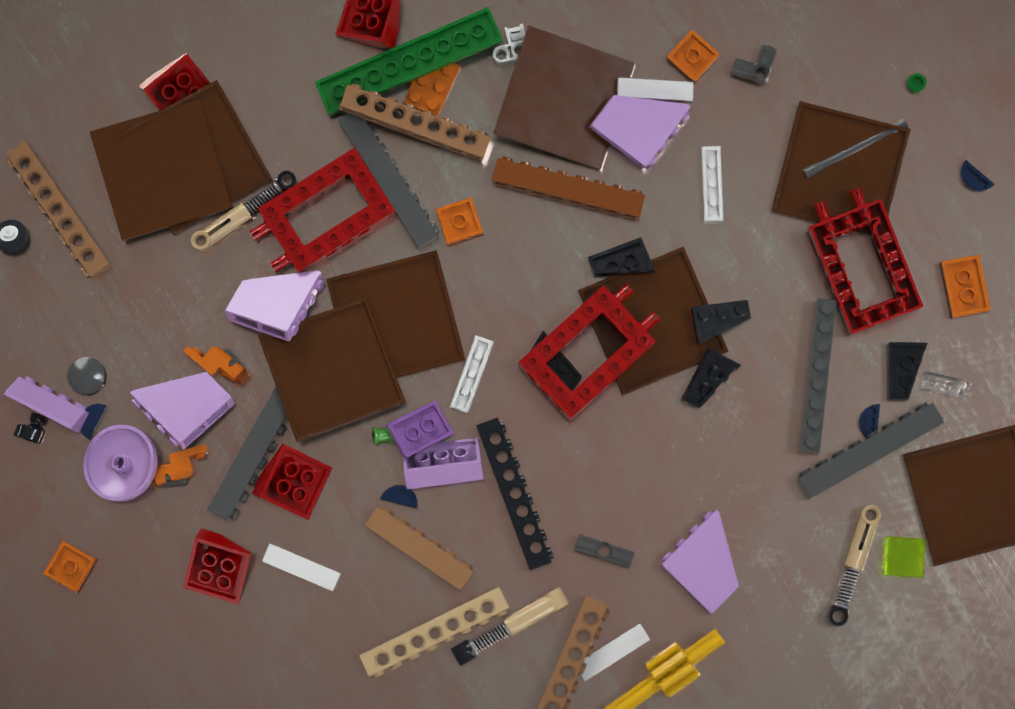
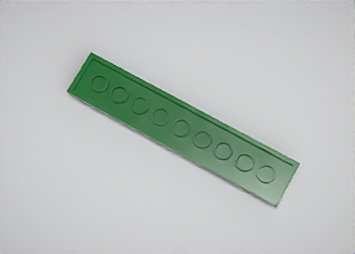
[315,7,504,117]

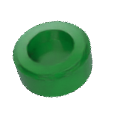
[907,73,927,93]

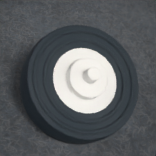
[0,220,28,252]

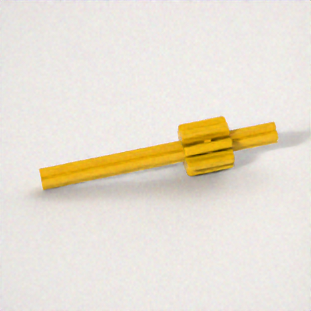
[604,628,726,709]

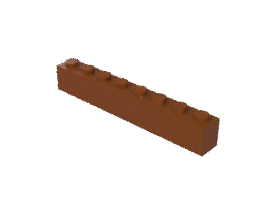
[492,157,645,220]

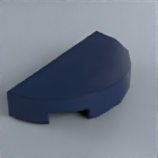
[960,160,995,192]
[81,403,108,440]
[859,404,880,439]
[380,485,418,509]

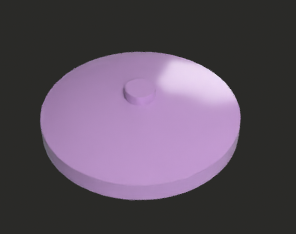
[83,424,157,502]

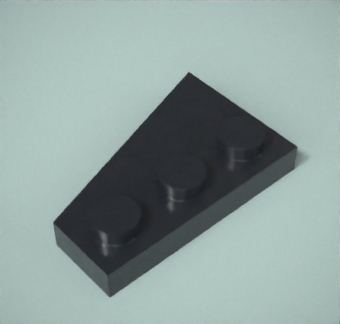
[588,237,655,276]
[691,300,751,346]
[530,331,582,391]
[888,342,928,401]
[681,348,741,408]

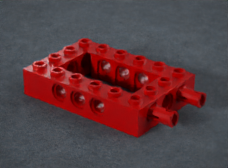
[250,147,397,273]
[808,187,924,335]
[518,283,660,422]

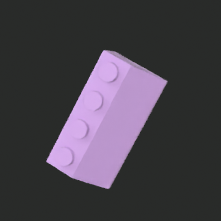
[4,376,89,433]
[403,437,484,489]

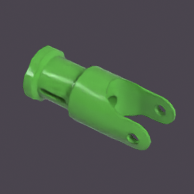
[372,427,394,444]

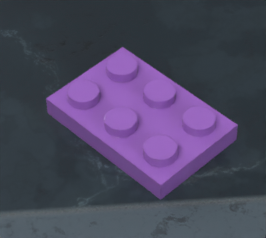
[385,401,454,460]

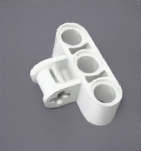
[493,23,525,67]

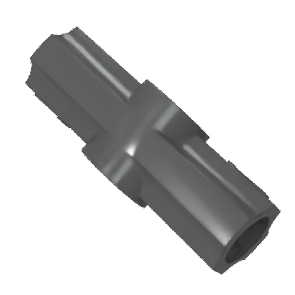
[574,534,635,568]

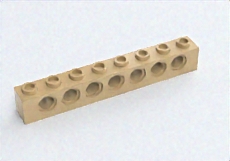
[359,587,509,678]

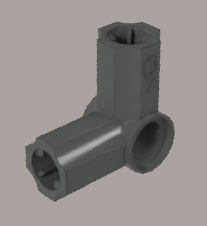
[731,45,777,85]

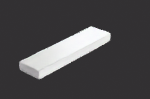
[617,78,693,102]
[701,146,723,223]
[450,335,494,414]
[262,543,341,591]
[580,624,650,681]

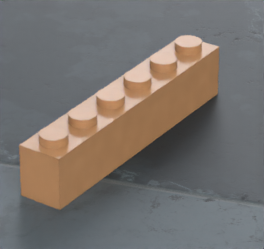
[365,506,474,591]

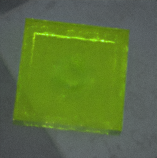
[884,536,926,578]

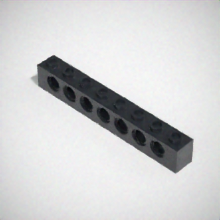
[476,417,554,571]

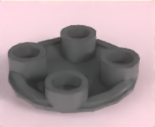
[67,357,105,395]

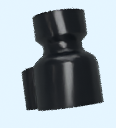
[13,412,46,444]

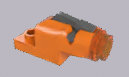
[183,346,250,386]
[149,444,210,487]

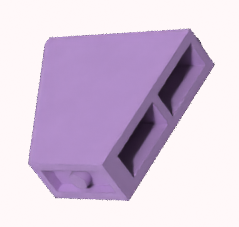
[589,95,691,168]
[225,270,324,342]
[130,372,235,450]
[661,510,739,615]

